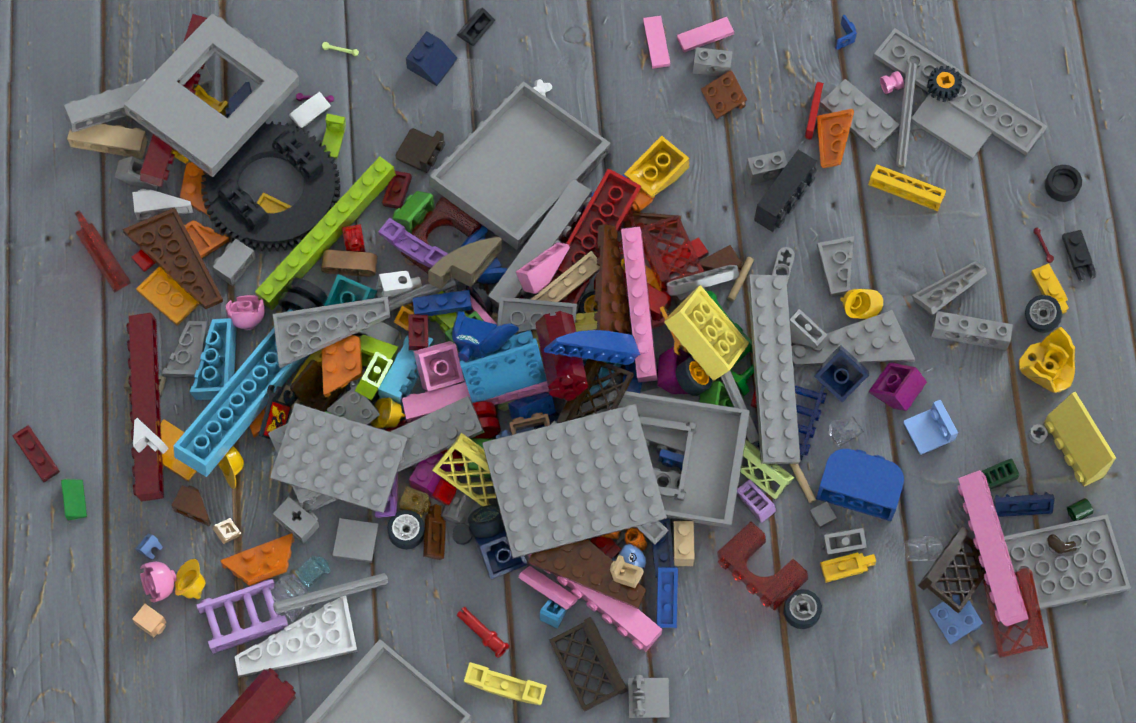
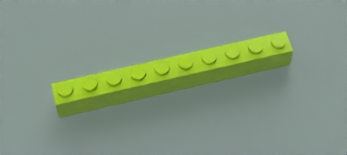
[255,156,396,310]

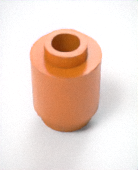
[630,190,655,212]

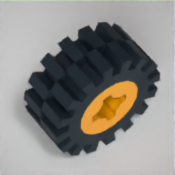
[927,66,962,102]

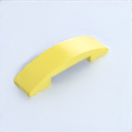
[464,662,547,705]

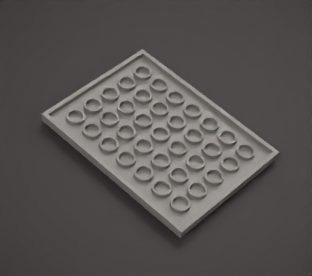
[482,404,667,558]

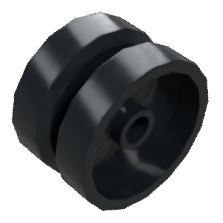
[278,277,328,312]

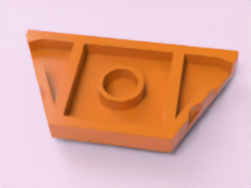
[180,162,211,218]
[167,220,229,279]
[322,335,362,397]
[220,533,294,586]

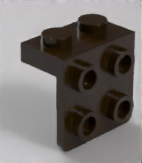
[395,128,445,173]
[290,360,345,412]

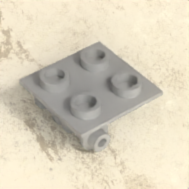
[327,385,380,425]
[628,675,670,718]

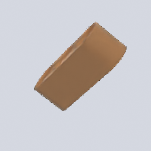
[321,250,378,277]

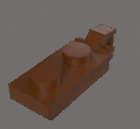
[423,504,446,560]

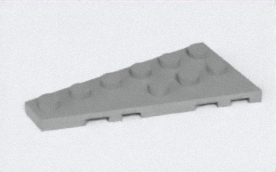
[273,297,391,368]
[792,310,915,367]

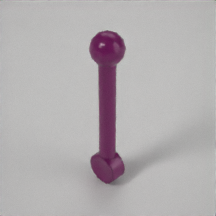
[296,93,334,102]

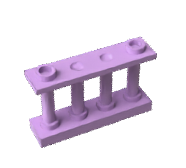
[197,579,288,654]

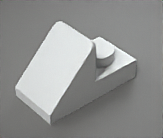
[133,418,169,454]

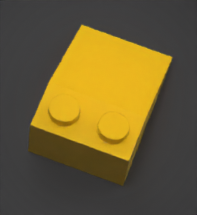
[624,136,689,198]

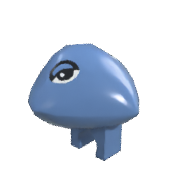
[611,544,646,570]

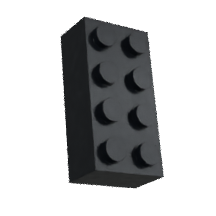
[754,149,817,232]

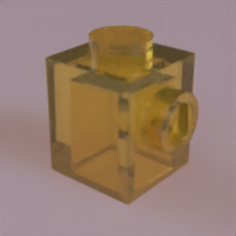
[399,486,431,518]

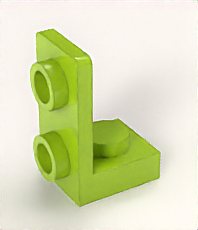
[321,113,346,159]

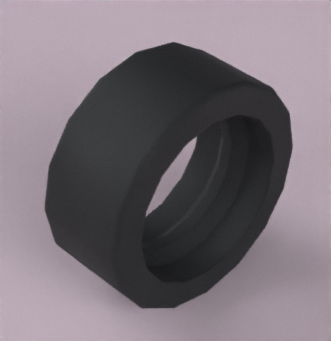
[1045,164,1082,202]

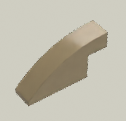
[428,237,502,289]

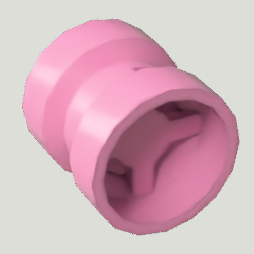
[880,71,904,94]

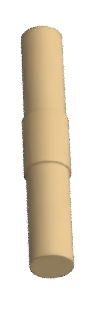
[727,257,754,302]
[790,464,816,503]

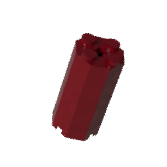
[535,311,588,401]
[217,668,296,723]

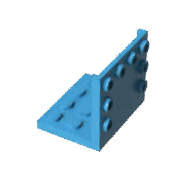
[458,330,547,403]

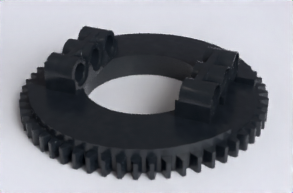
[201,121,340,252]

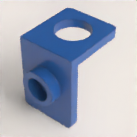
[835,15,857,50]

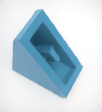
[540,599,568,629]

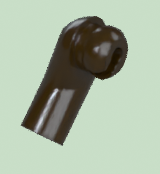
[1047,534,1077,554]

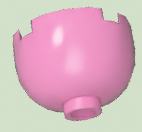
[226,295,265,330]
[140,561,176,603]

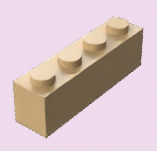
[67,123,148,159]

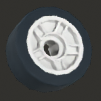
[387,510,425,550]

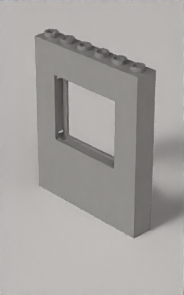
[124,13,299,177]
[604,390,750,528]

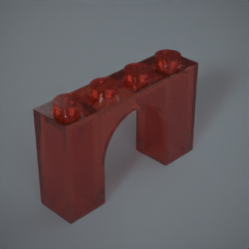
[401,197,482,274]
[717,521,808,611]

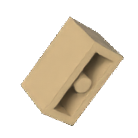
[673,521,694,566]

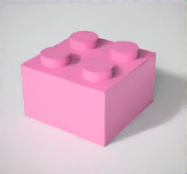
[413,341,465,391]

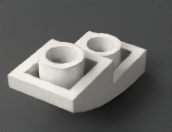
[289,92,331,129]

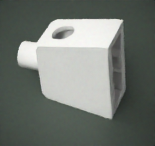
[376,271,422,300]

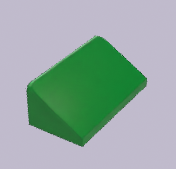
[61,479,87,520]

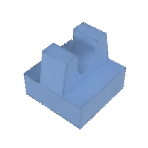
[135,534,163,559]

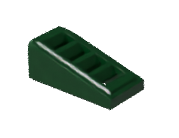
[981,458,1019,489]

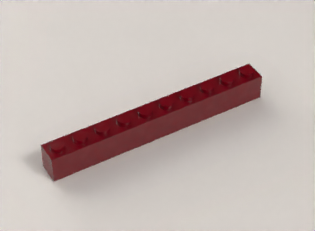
[140,14,210,187]
[126,312,164,502]

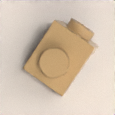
[610,555,644,588]

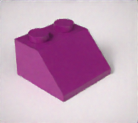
[657,346,692,394]
[869,362,927,411]
[409,453,463,503]

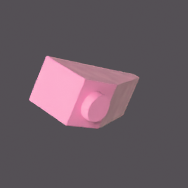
[516,242,570,294]

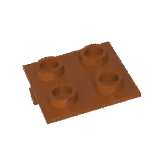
[701,70,747,119]

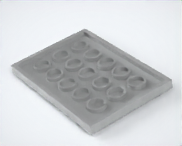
[270,403,408,513]
[1004,514,1131,612]

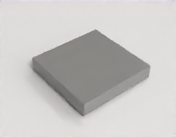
[333,518,379,563]

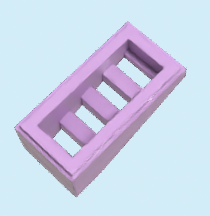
[737,479,776,522]

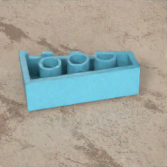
[190,318,237,400]
[378,335,434,410]

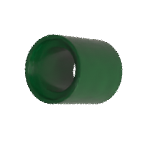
[1067,498,1093,521]

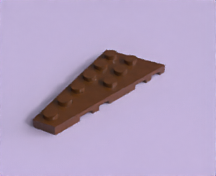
[123,207,223,309]
[594,224,632,335]
[528,539,646,609]

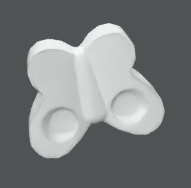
[533,79,552,97]

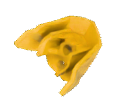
[1019,327,1075,393]

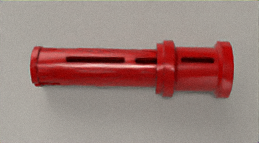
[457,607,510,658]

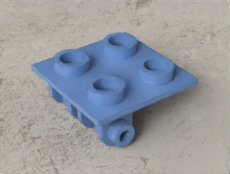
[929,595,984,645]

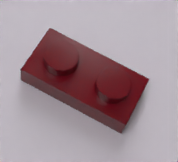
[382,171,412,209]
[408,314,428,350]

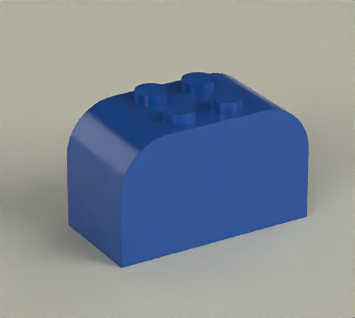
[816,449,904,521]

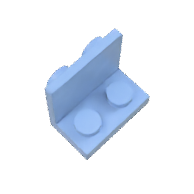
[903,400,958,455]

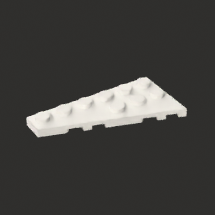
[235,596,358,677]

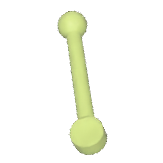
[322,42,359,56]

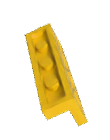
[868,164,946,211]

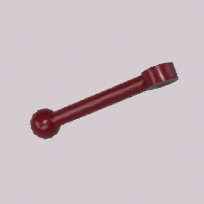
[1033,227,1054,263]

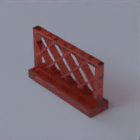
[75,210,131,293]
[635,215,704,291]
[983,568,1048,658]

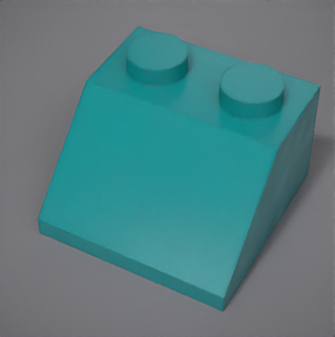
[324,274,378,306]

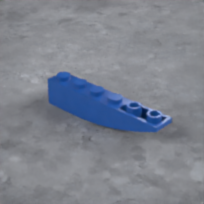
[544,330,641,365]

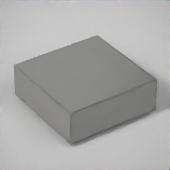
[809,501,837,528]

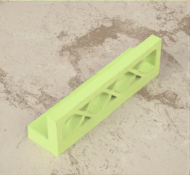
[740,440,794,500]

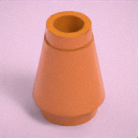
[625,528,648,551]

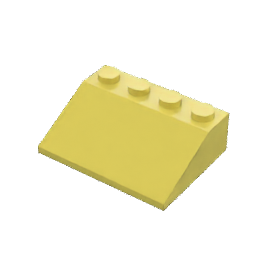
[664,285,749,381]
[1044,392,1116,487]

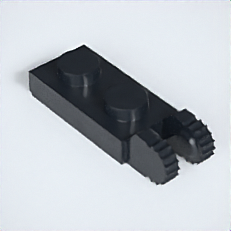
[1062,230,1096,281]

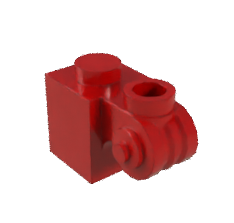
[342,224,365,252]

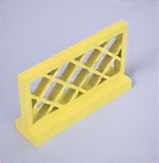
[432,433,496,506]

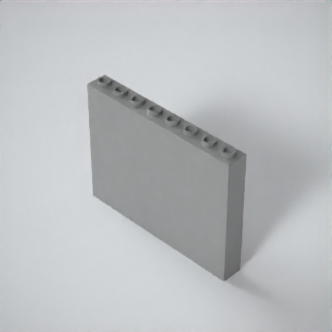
[429,82,611,250]
[305,639,471,723]

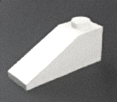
[132,189,193,220]

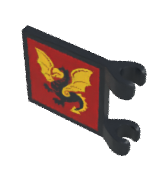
[259,385,298,440]

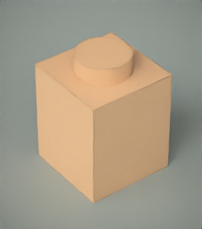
[132,604,166,638]

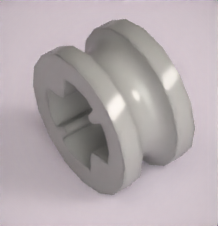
[1029,424,1048,444]

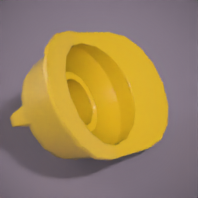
[840,289,883,319]
[371,397,406,428]
[218,446,244,489]
[175,559,206,599]

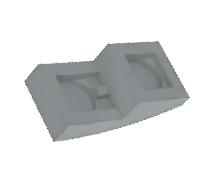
[356,322,399,345]

